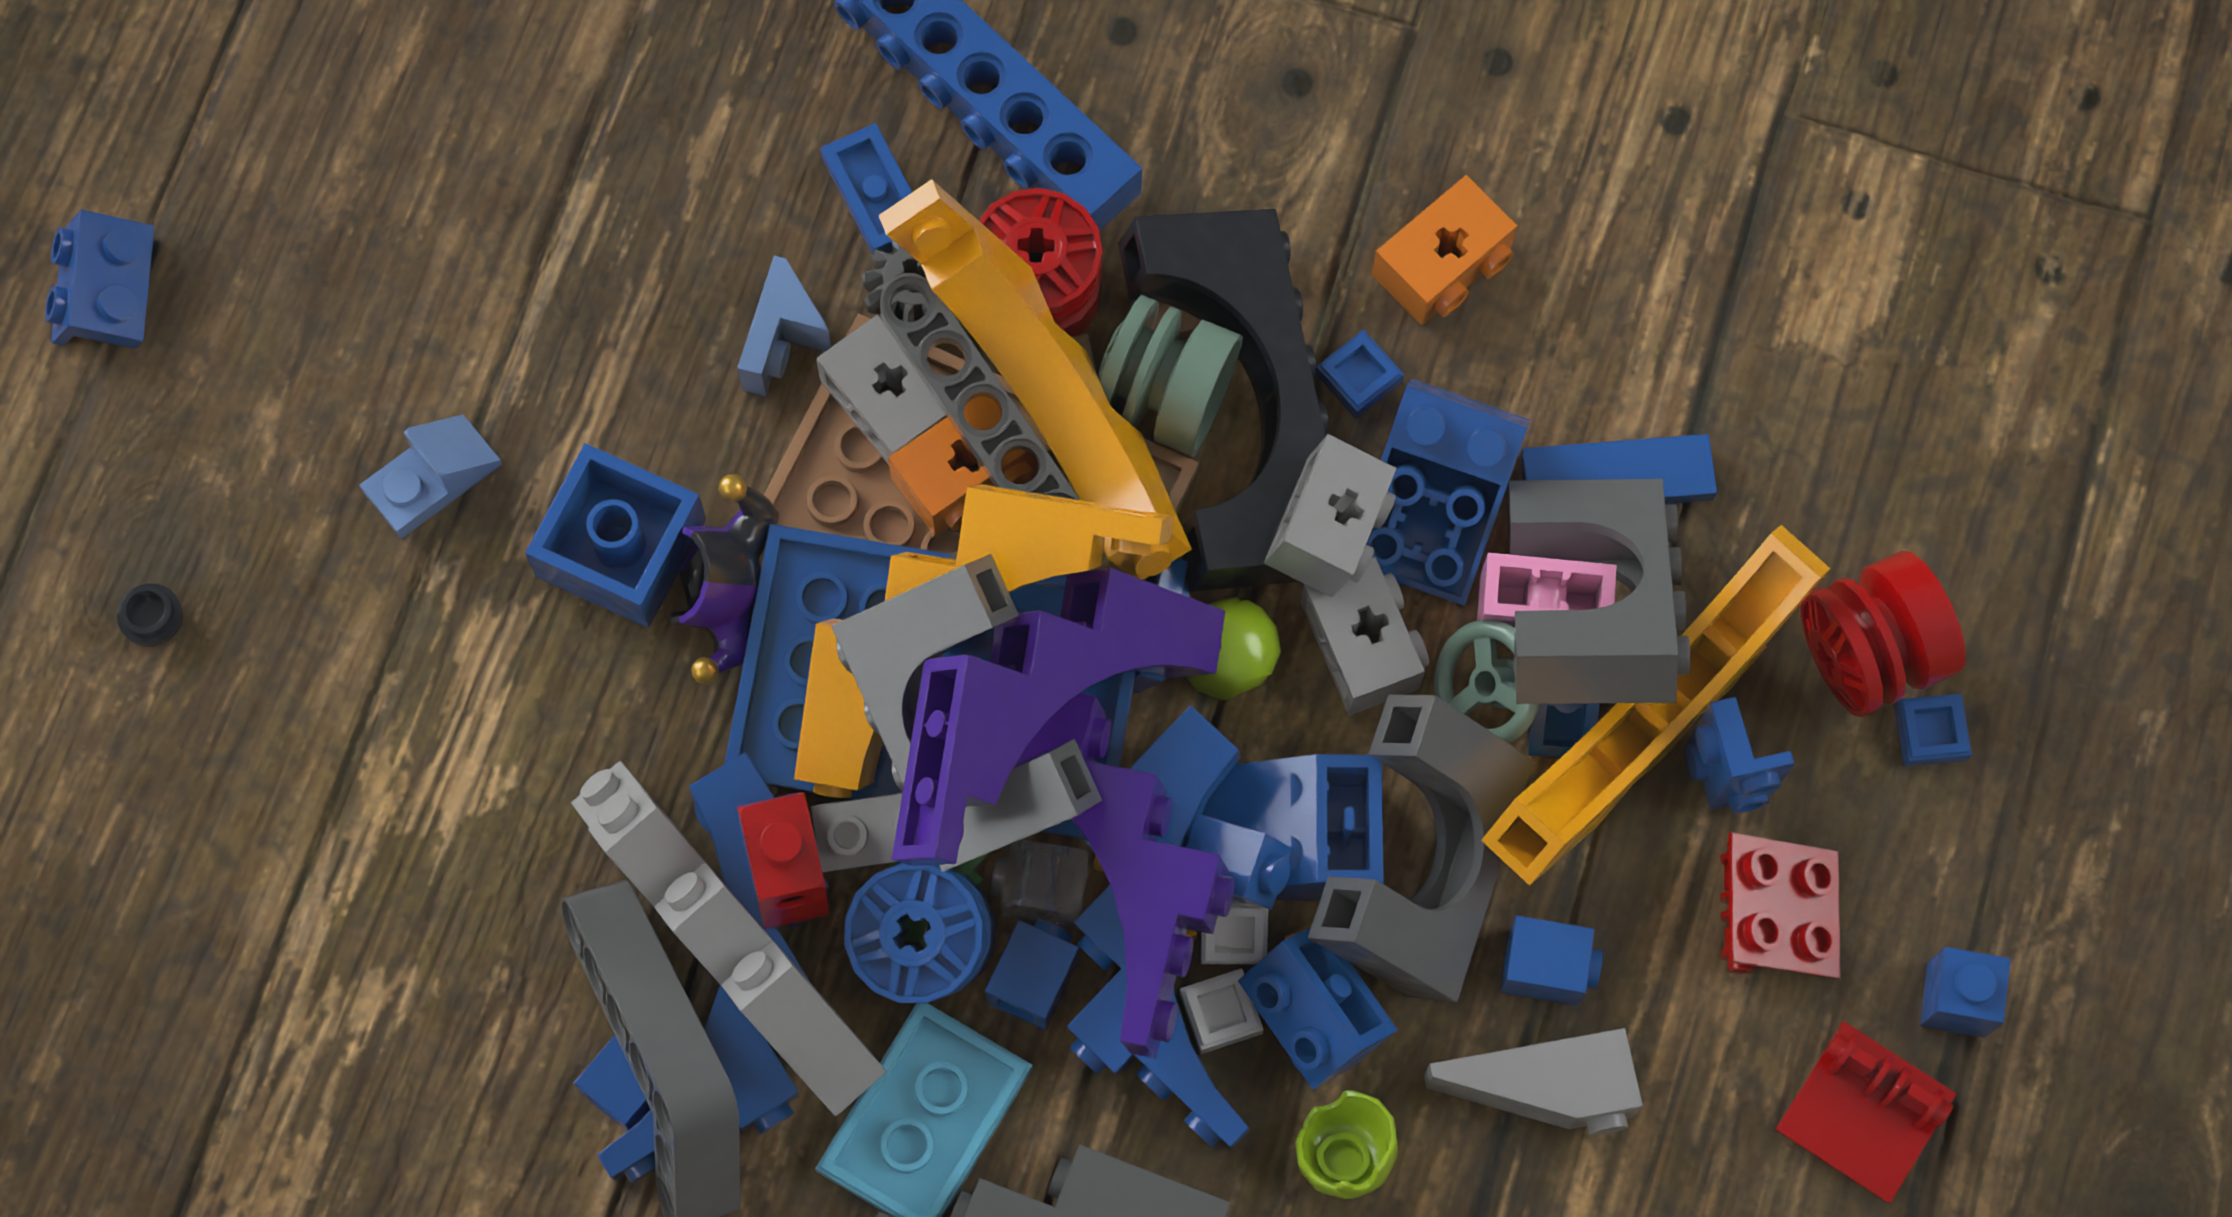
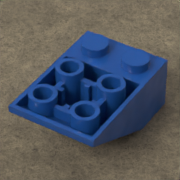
[1366,379,1531,606]
[1185,754,1383,901]

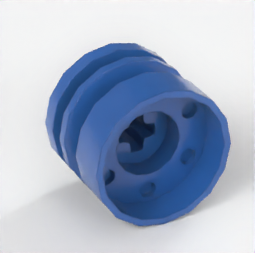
[844,863,996,1003]

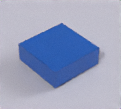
[1315,329,1404,419]
[1894,694,1972,767]

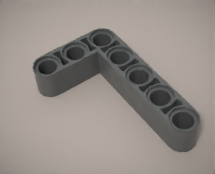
[880,273,1080,560]
[561,880,740,1217]

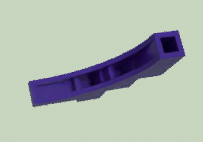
[1016,693,1235,1059]

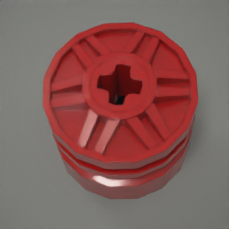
[979,188,1103,337]
[1800,551,1966,717]

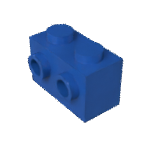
[1238,927,1398,1090]

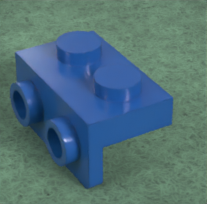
[45,209,154,349]
[1685,697,1795,814]

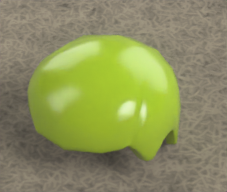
[1186,597,1281,700]
[1295,1090,1398,1199]

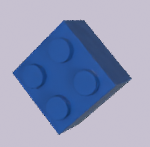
[525,443,706,628]

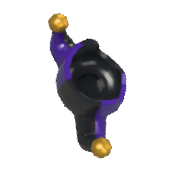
[670,474,779,685]

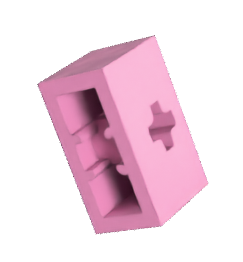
[1477,553,1617,628]

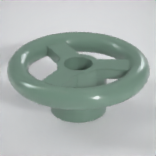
[1434,620,1540,744]

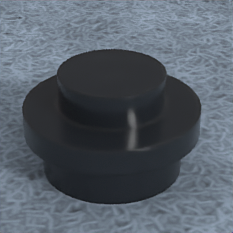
[117,583,183,647]

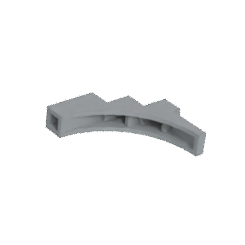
[571,761,887,1116]

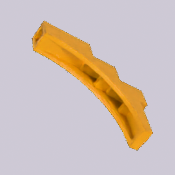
[1481,525,1831,886]

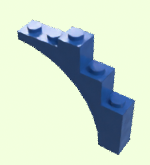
[1067,705,1251,1149]
[597,752,829,1184]

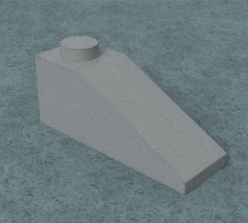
[1424,1028,1643,1136]

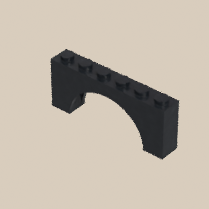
[1118,209,1337,592]

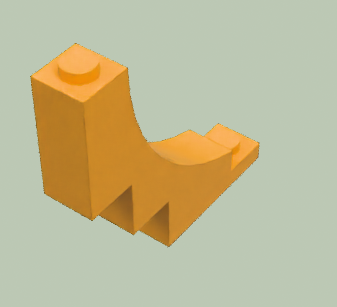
[879,179,1192,580]
[794,484,1174,798]

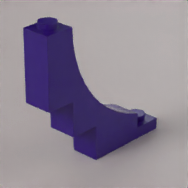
[891,568,1225,866]

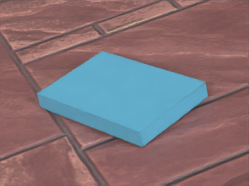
[815,1003,1033,1217]

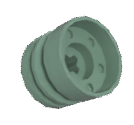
[1098,295,1243,457]

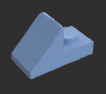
[737,256,831,397]
[359,414,502,539]

